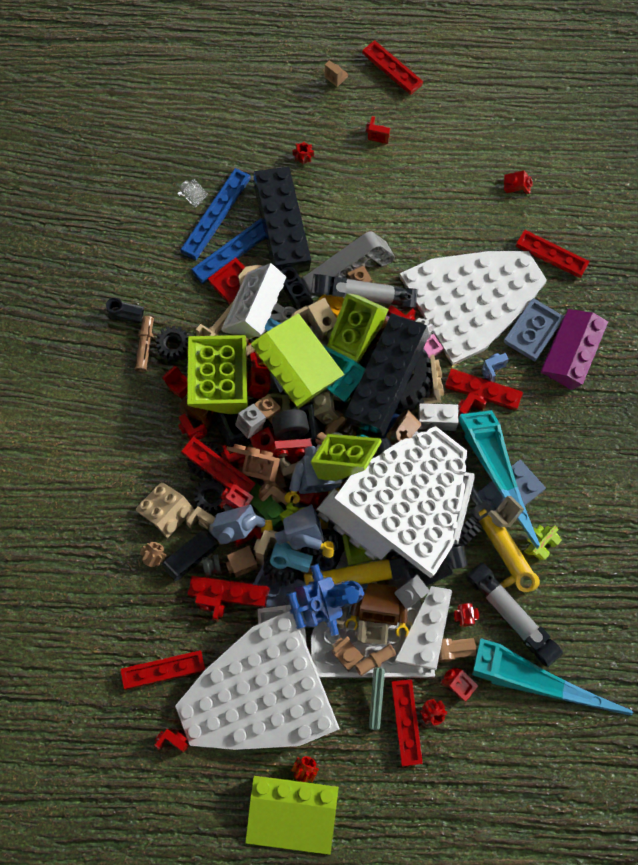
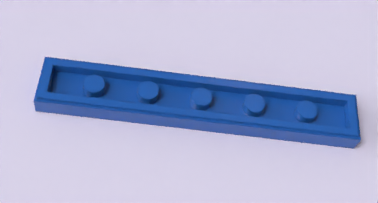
[180,168,251,260]
[191,218,265,284]

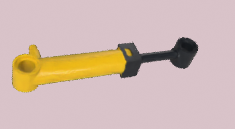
[465,459,540,592]
[304,544,468,585]

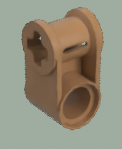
[386,410,421,446]

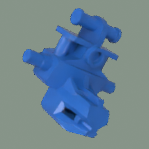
[286,564,364,636]

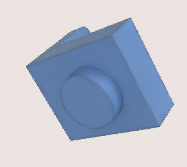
[482,353,509,382]

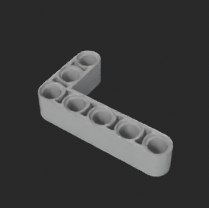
[301,231,395,298]

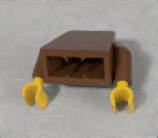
[345,580,409,637]

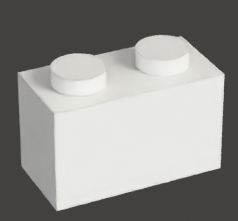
[418,403,458,431]

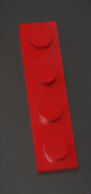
[362,40,423,95]
[516,230,590,279]
[445,368,523,411]
[181,436,256,493]
[188,576,270,608]
[121,650,205,690]
[391,679,423,767]

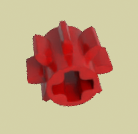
[292,141,314,165]
[454,603,479,627]
[420,699,447,726]
[291,756,319,783]

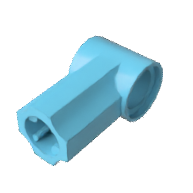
[270,542,313,573]

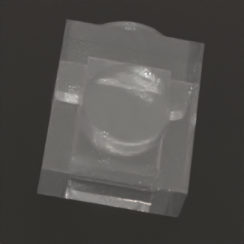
[177,179,209,207]

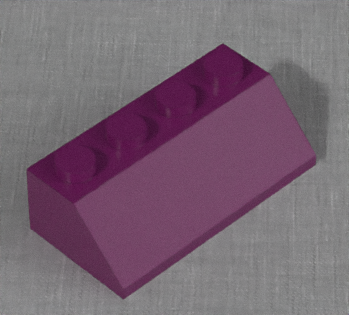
[541,309,608,390]

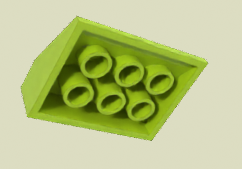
[251,313,344,409]
[187,335,248,414]
[246,776,339,855]

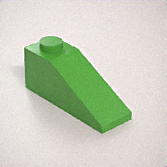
[249,478,285,531]

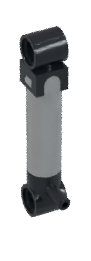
[311,274,418,308]
[466,562,563,668]

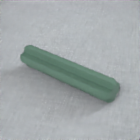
[369,667,385,730]

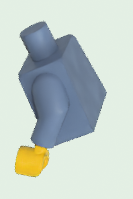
[284,446,341,504]
[209,504,273,545]
[275,504,334,558]

